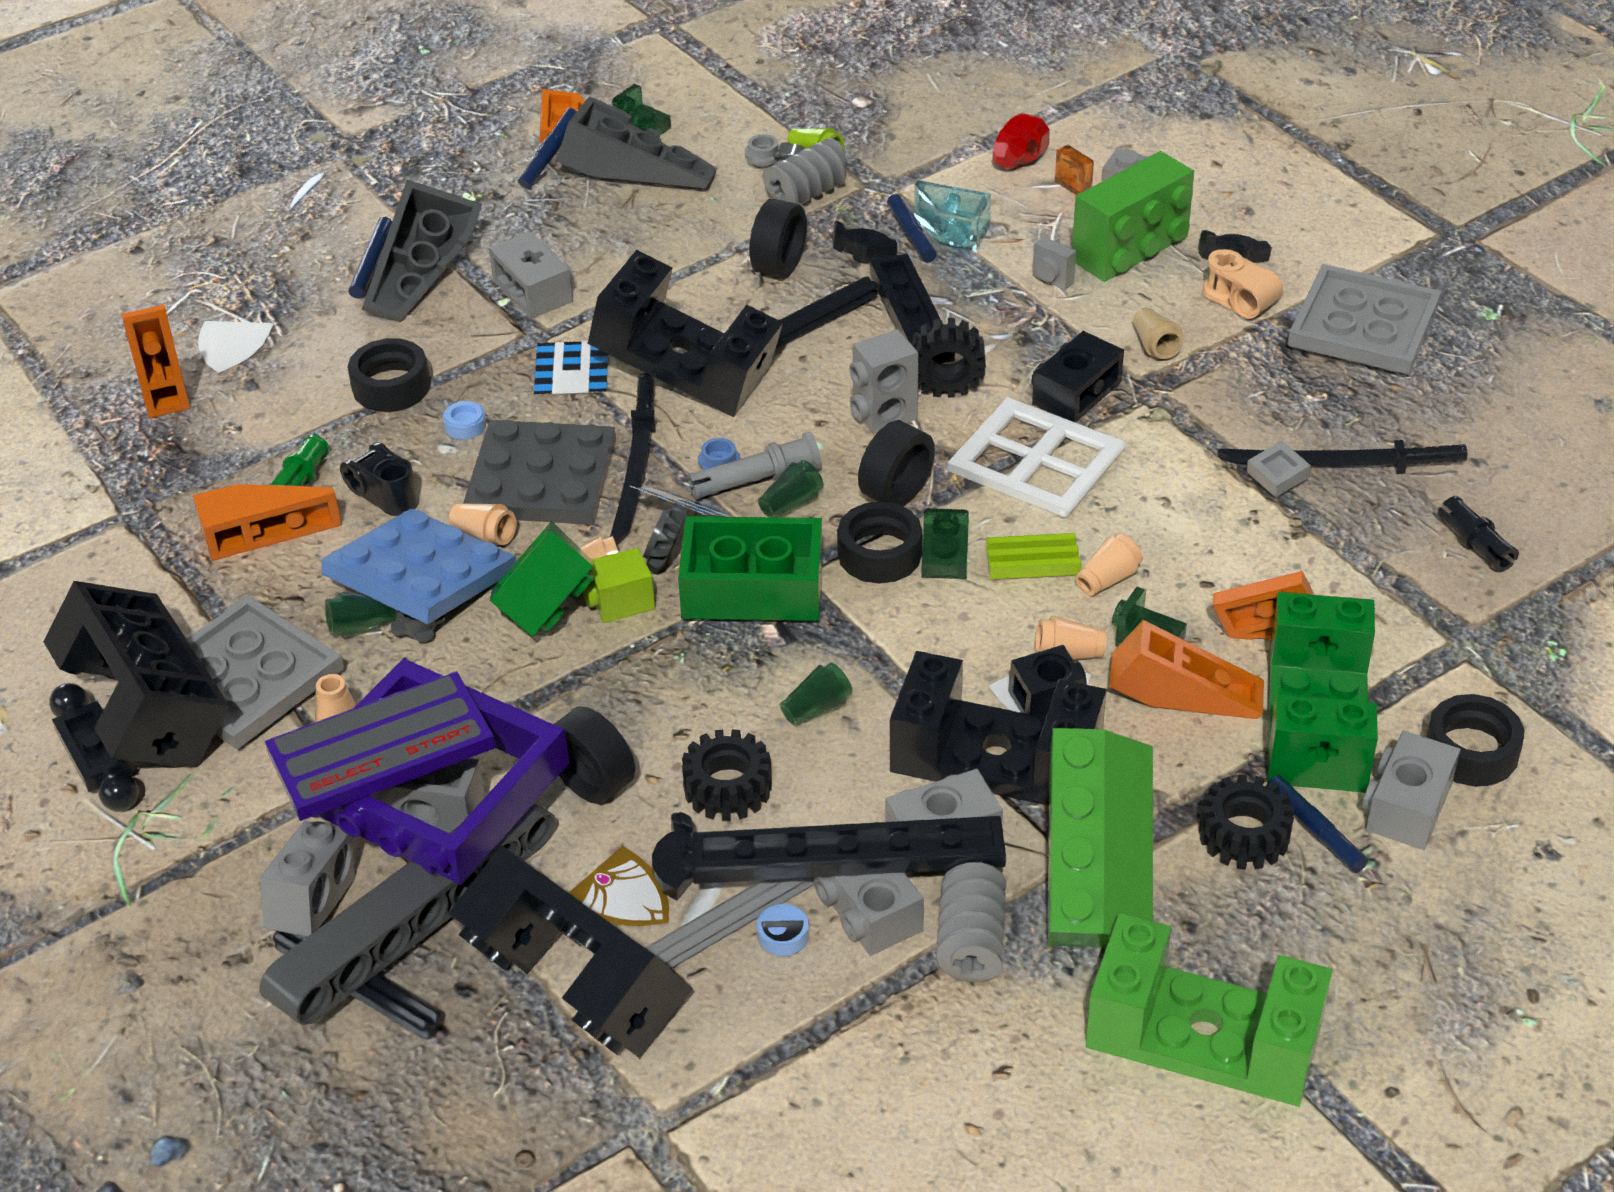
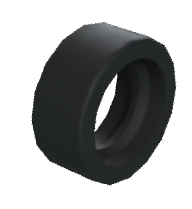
[749,199,807,278]
[347,338,430,411]
[858,420,935,506]
[837,501,923,584]
[1426,694,1525,787]
[554,706,636,804]

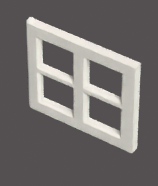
[947,397,1126,517]

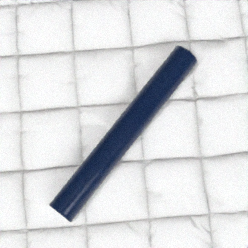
[348,217,392,299]

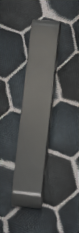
[259,802,556,1025]

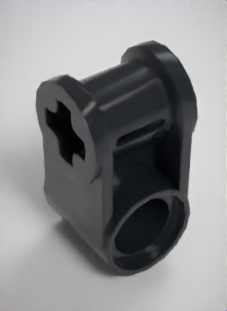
[340,442,419,516]

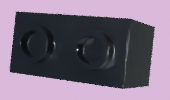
[1031,331,1124,423]

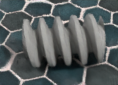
[762,138,846,204]
[936,862,1006,983]

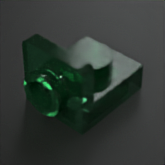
[612,84,671,136]
[921,508,969,579]
[1112,586,1187,647]

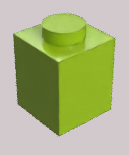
[583,547,655,623]

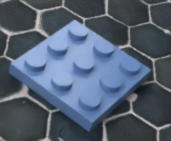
[322,509,516,625]

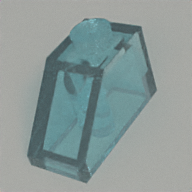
[915,180,991,252]

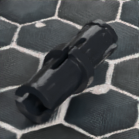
[1438,496,1519,572]

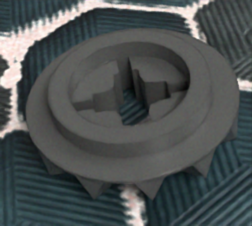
[643,503,687,573]

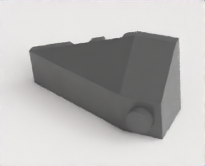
[556,96,717,188]
[362,179,482,322]

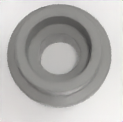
[745,134,780,168]

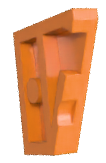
[1212,571,1315,641]

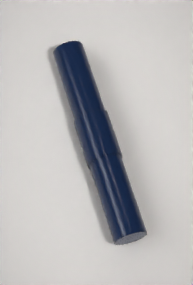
[518,108,577,189]
[887,194,937,262]
[1266,775,1368,873]

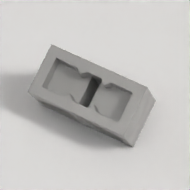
[849,329,918,434]
[260,820,355,937]
[814,873,924,956]

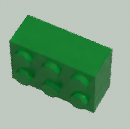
[678,516,823,621]

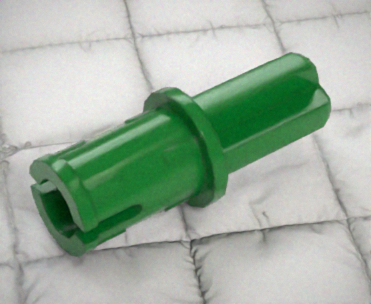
[270,435,329,486]

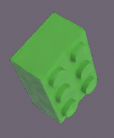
[1072,151,1195,282]

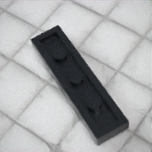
[870,253,955,363]

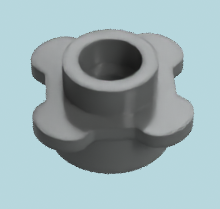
[391,611,445,642]

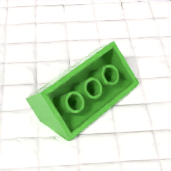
[1047,728,1153,948]

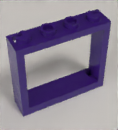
[313,658,569,885]

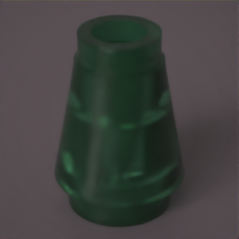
[757,460,824,517]
[325,593,396,638]
[779,662,853,727]

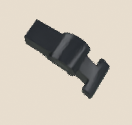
[832,221,898,263]
[1198,230,1272,266]
[652,812,694,901]

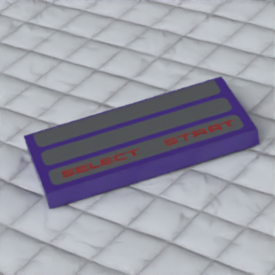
[265,671,496,821]

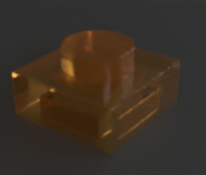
[1055,144,1094,195]

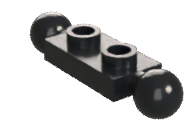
[49,683,139,811]

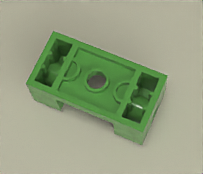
[1086,913,1333,1107]

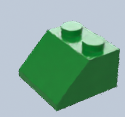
[490,521,594,637]

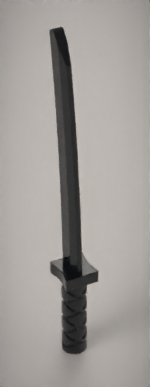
[609,373,656,546]
[1218,440,1468,474]

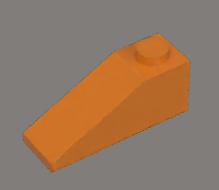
[121,304,190,418]
[192,484,342,561]
[1109,620,1264,719]

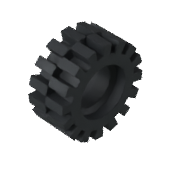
[910,318,986,398]
[682,729,772,821]
[1199,775,1294,870]

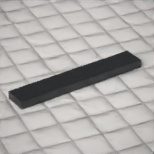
[692,816,1006,884]

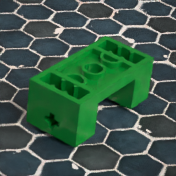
[1267,592,1378,793]

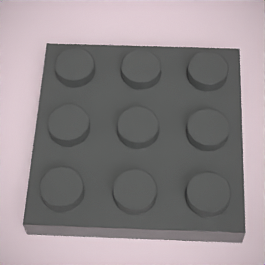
[463,420,616,525]

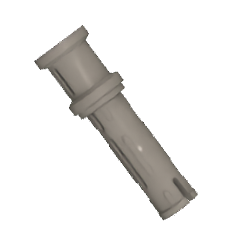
[688,431,822,500]

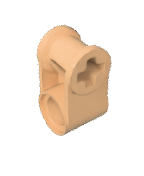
[1203,249,1283,319]

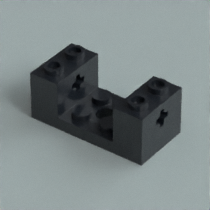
[587,250,783,417]
[43,581,230,767]
[890,651,1107,806]
[448,845,692,1059]

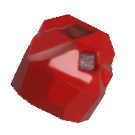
[992,113,1050,170]

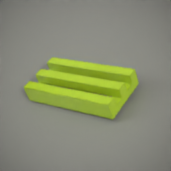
[986,533,1081,580]

